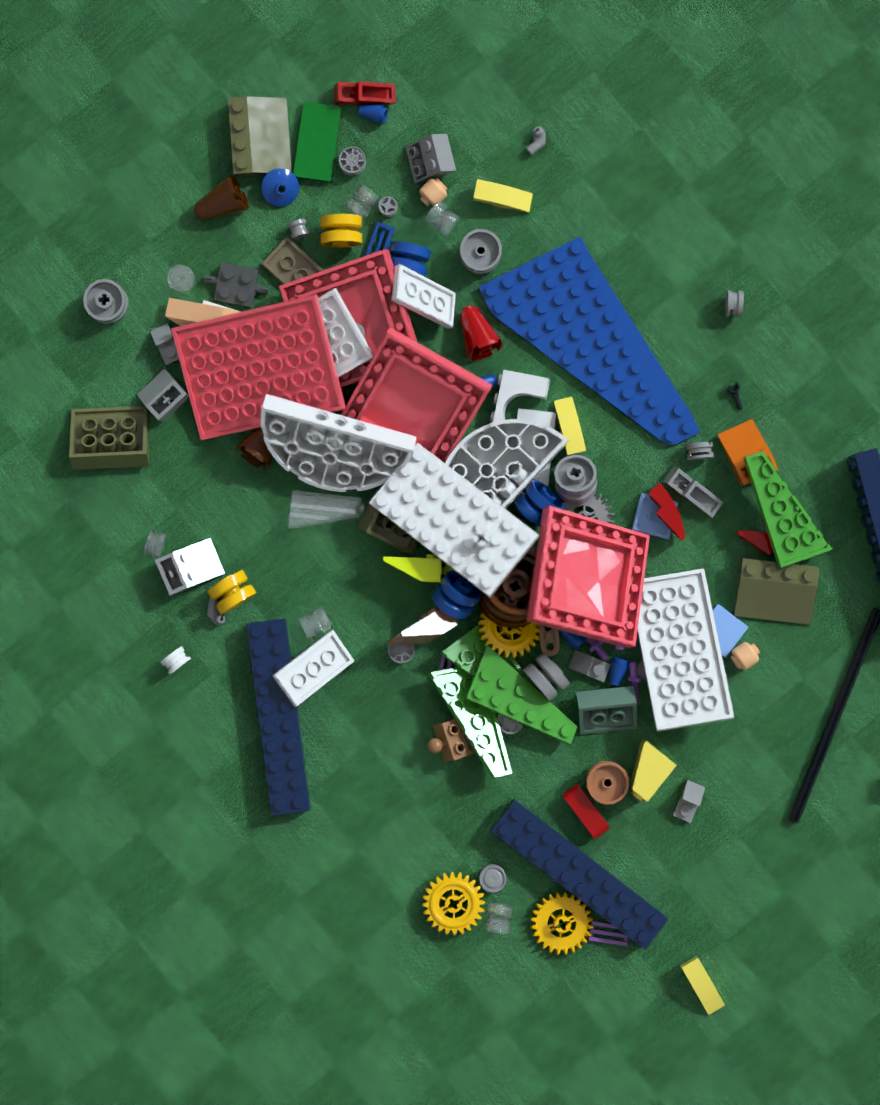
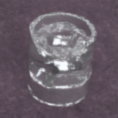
[344,183,380,220]
[424,201,460,237]
[298,606,333,640]
[485,902,513,934]

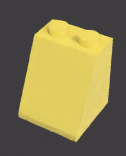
[629,739,677,802]

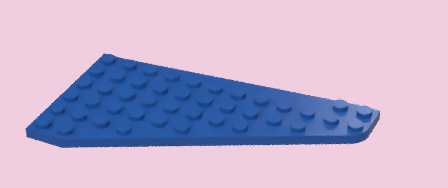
[478,236,700,445]

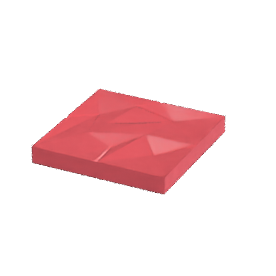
[279,249,418,388]
[341,327,492,463]
[527,506,650,648]

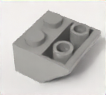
[405,134,456,183]
[137,368,189,422]

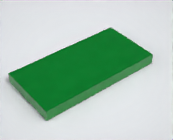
[293,101,342,183]

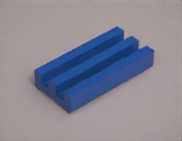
[365,222,395,256]

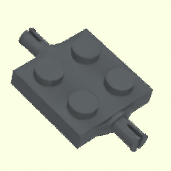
[204,262,269,307]

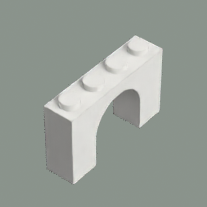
[490,370,550,423]

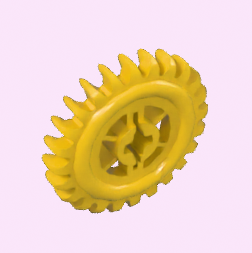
[478,597,541,659]
[422,871,485,936]
[530,891,593,955]

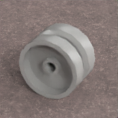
[460,229,502,275]
[83,279,129,325]
[554,455,597,505]
[523,652,570,701]

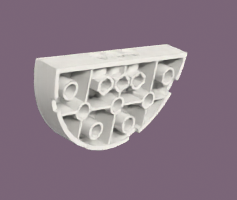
[261,394,416,492]
[445,419,570,510]

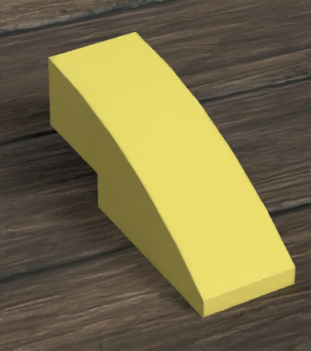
[473,179,533,213]
[553,397,586,456]
[680,956,725,1015]

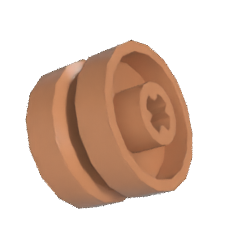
[585,760,629,804]

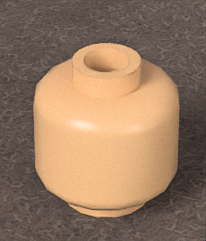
[419,178,448,207]
[730,642,760,670]

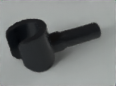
[728,382,743,410]

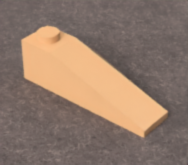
[165,298,240,326]

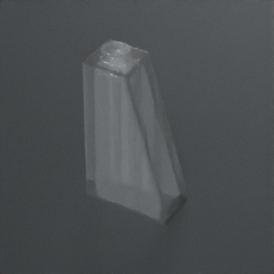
[288,490,365,530]

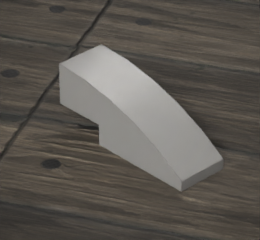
[662,466,724,518]

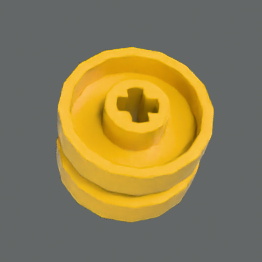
[320,214,362,248]
[207,570,257,615]

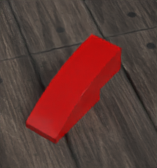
[334,81,395,105]
[647,482,686,541]
[735,530,773,556]

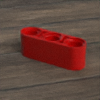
[562,784,610,840]

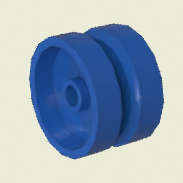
[388,241,431,277]
[515,480,564,527]
[432,570,483,619]

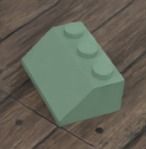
[576,686,637,735]

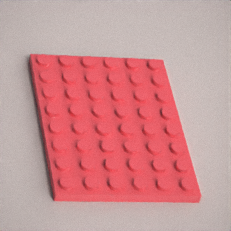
[171,294,346,440]

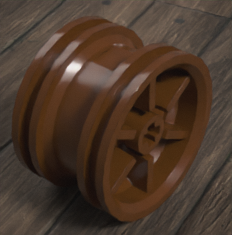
[477,547,537,628]

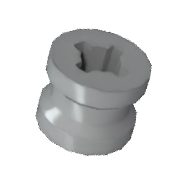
[378,196,398,218]
[287,219,309,240]

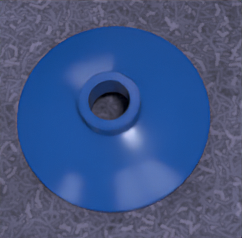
[261,168,299,207]

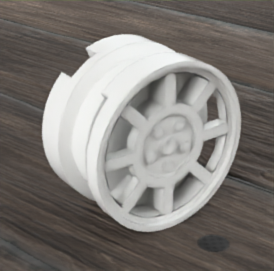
[160,646,191,674]

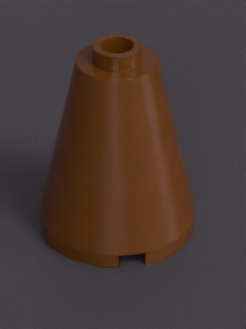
[194,175,249,221]
[236,427,273,471]

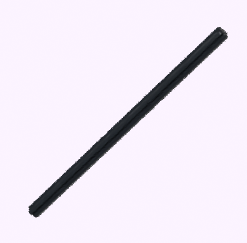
[789,608,880,823]

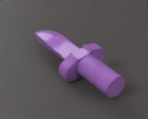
[586,637,609,661]
[627,661,642,703]

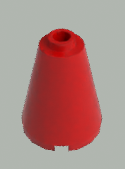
[460,305,503,361]

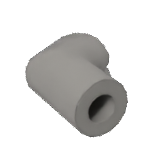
[526,126,546,156]
[207,598,226,625]

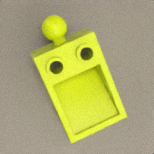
[383,555,455,583]

